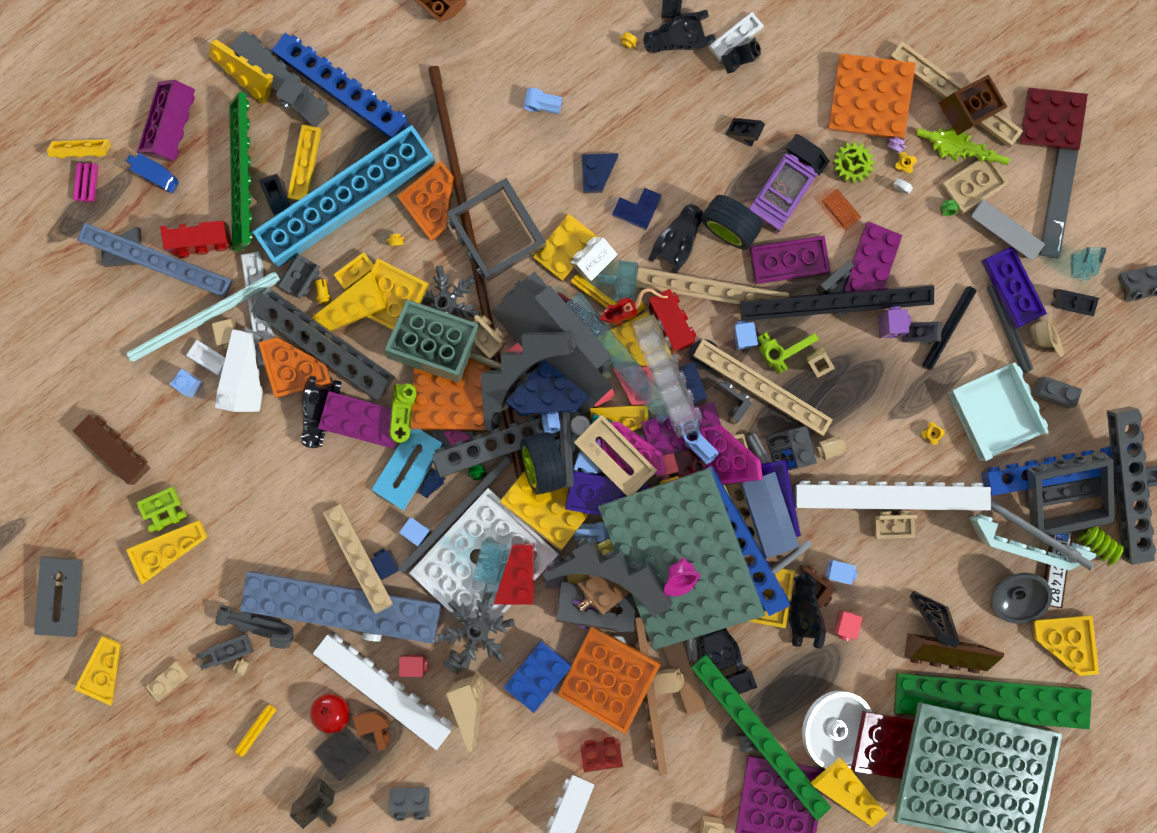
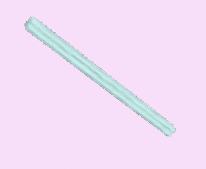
[127,272,280,362]

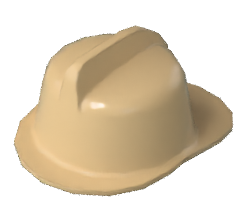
[1030,314,1064,357]

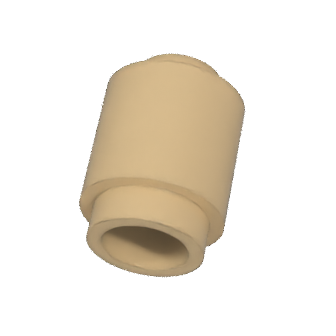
[816,436,846,460]

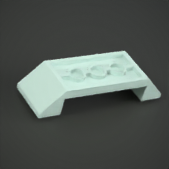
[969,514,1096,571]

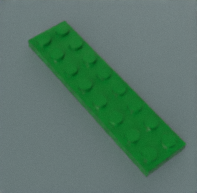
[229,92,252,252]

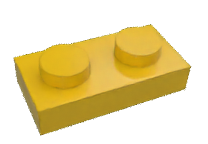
[333,252,374,290]

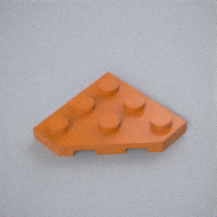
[397,161,454,242]
[258,337,332,398]

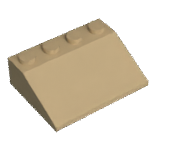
[446,673,485,752]

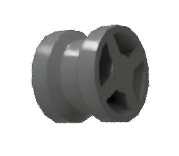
[443,650,464,674]
[737,732,757,752]

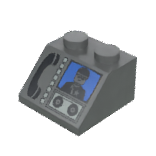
[766,426,817,471]

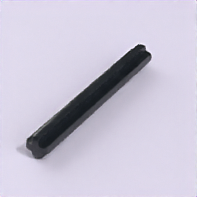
[922,286,976,370]

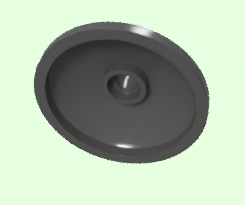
[991,573,1052,624]

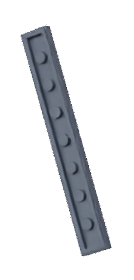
[77,223,232,298]

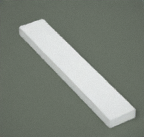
[241,251,274,367]

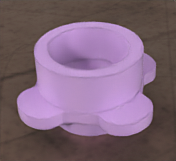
[888,137,906,153]

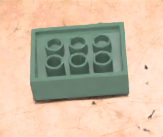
[385,300,479,383]

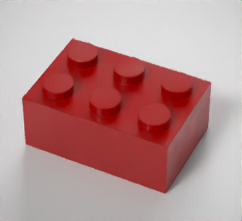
[647,289,696,356]

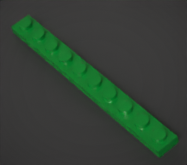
[690,654,832,821]

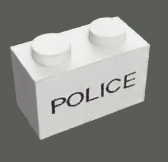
[570,237,618,281]

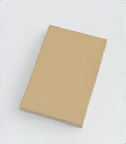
[940,159,1009,215]

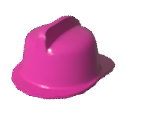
[664,558,701,597]

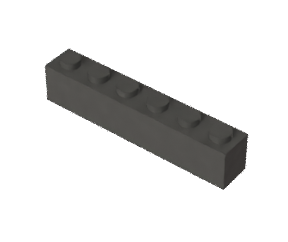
[229,31,330,127]

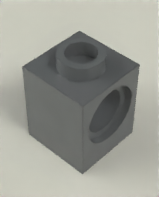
[276,76,308,111]

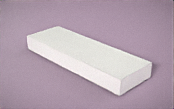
[708,12,764,62]

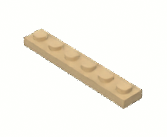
[323,504,393,614]

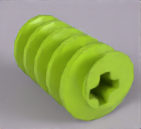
[1076,526,1123,566]

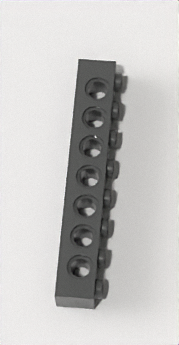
[251,288,395,400]
[1107,406,1156,565]
[432,411,581,478]

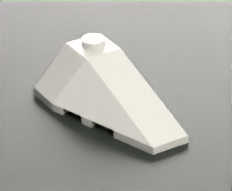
[215,329,263,412]

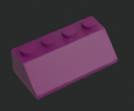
[137,79,195,161]

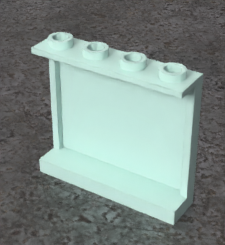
[947,362,1049,461]

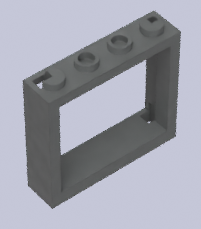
[447,178,547,281]
[1027,452,1115,536]

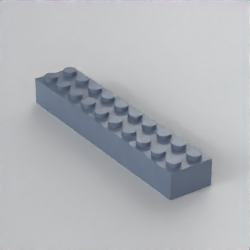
[240,571,442,644]

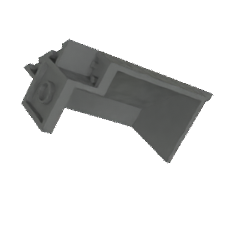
[492,271,613,416]

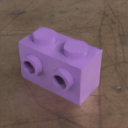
[878,307,911,339]

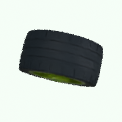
[701,194,763,250]
[520,432,565,495]

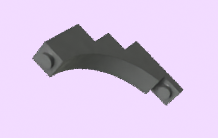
[481,332,576,431]

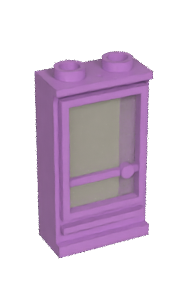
[749,153,818,234]

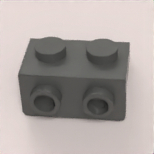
[277,253,320,299]
[1118,265,1157,302]
[389,787,430,821]

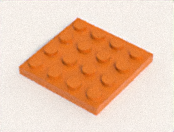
[828,53,916,140]
[411,355,491,431]
[557,627,662,734]

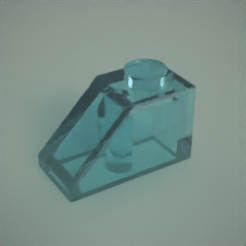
[1071,247,1106,281]

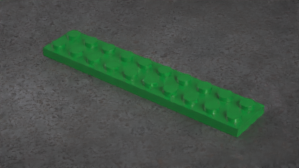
[894,673,1092,729]

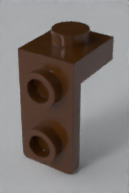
[799,565,836,608]

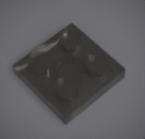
[314,726,370,781]

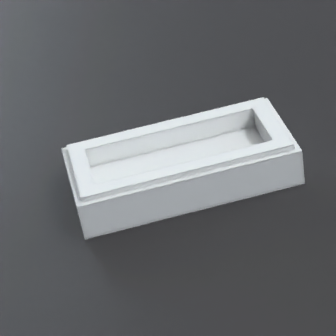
[186,340,226,375]

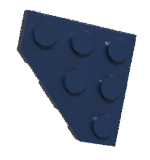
[506,360,589,416]

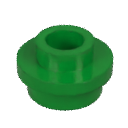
[467,465,487,480]

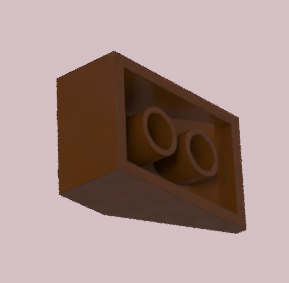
[939,74,1007,136]

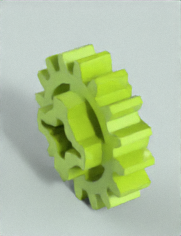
[832,142,875,184]

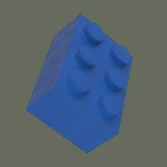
[504,639,572,713]

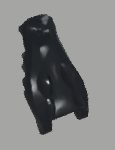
[643,10,716,54]
[648,204,703,273]
[301,376,342,448]
[789,574,826,649]
[699,628,745,673]

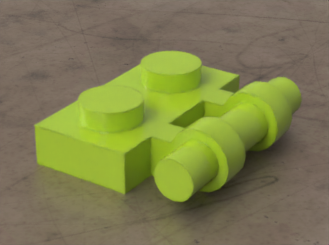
[137,487,187,532]

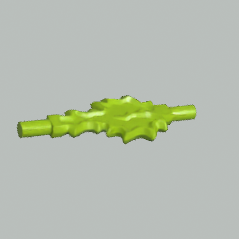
[916,127,1010,166]

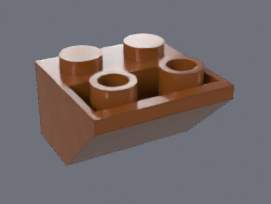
[414,0,467,23]

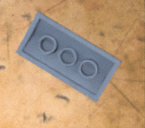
[741,472,799,558]

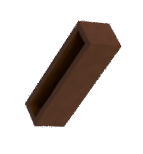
[73,414,150,485]

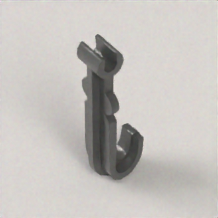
[215,605,294,649]

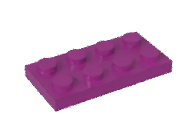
[842,221,902,292]
[318,391,399,449]
[641,402,721,456]

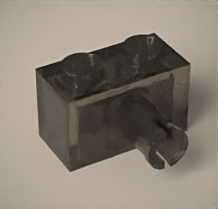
[290,779,337,829]

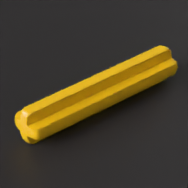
[571,274,617,309]
[234,704,276,757]

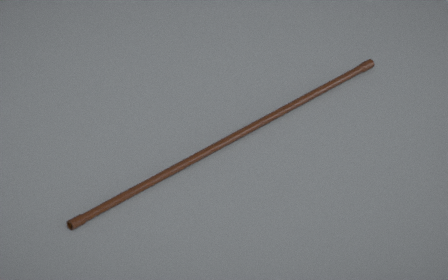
[428,66,525,479]

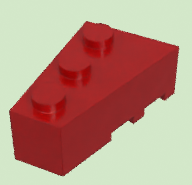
[160,221,232,259]
[493,543,535,605]

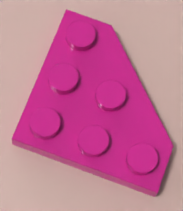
[601,421,666,475]
[700,425,763,484]

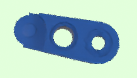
[125,153,179,194]

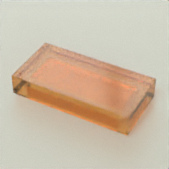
[822,189,861,230]

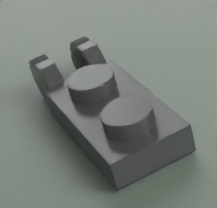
[196,633,254,670]

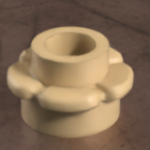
[232,658,249,677]

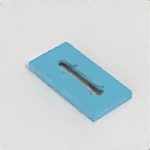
[371,427,445,510]

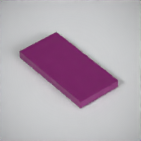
[749,235,831,285]

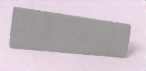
[971,199,1045,261]

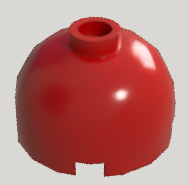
[310,694,351,734]

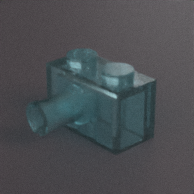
[597,260,638,302]
[473,540,509,585]

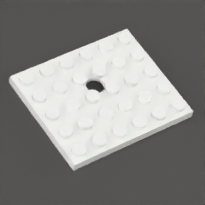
[409,488,559,633]

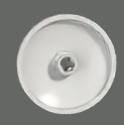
[802,691,872,769]

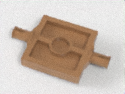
[576,575,631,616]

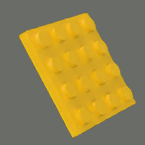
[499,464,589,551]

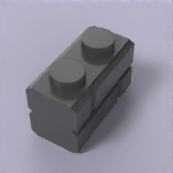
[1031,376,1082,409]

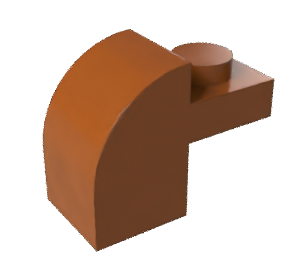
[353,710,391,751]

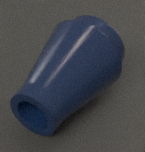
[419,469,446,498]

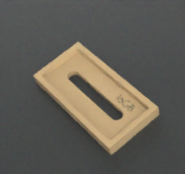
[573,414,657,496]

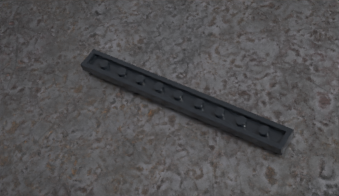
[740,284,934,321]

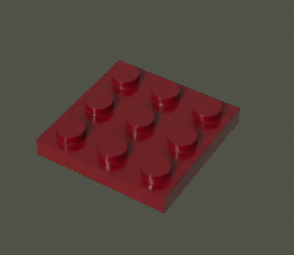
[1019,88,1088,151]
[851,711,915,779]

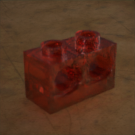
[581,737,623,772]

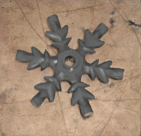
[421,265,481,320]
[437,592,515,669]

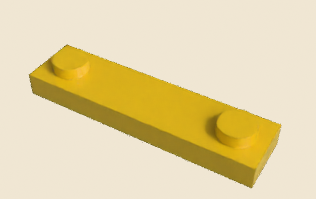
[287,125,322,201]

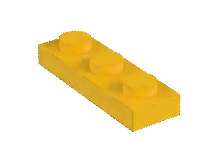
[47,139,111,158]

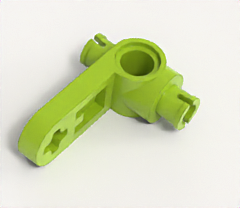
[757,332,820,374]
[389,383,416,443]

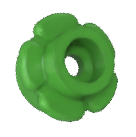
[940,200,959,216]

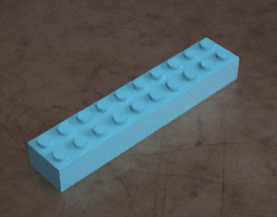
[253,125,436,268]

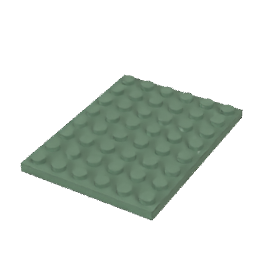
[598,467,765,650]
[893,702,1062,833]

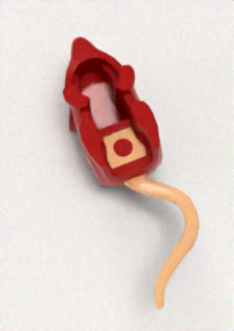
[599,288,668,325]

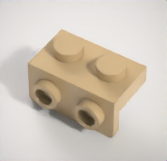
[474,315,507,359]
[874,511,917,539]

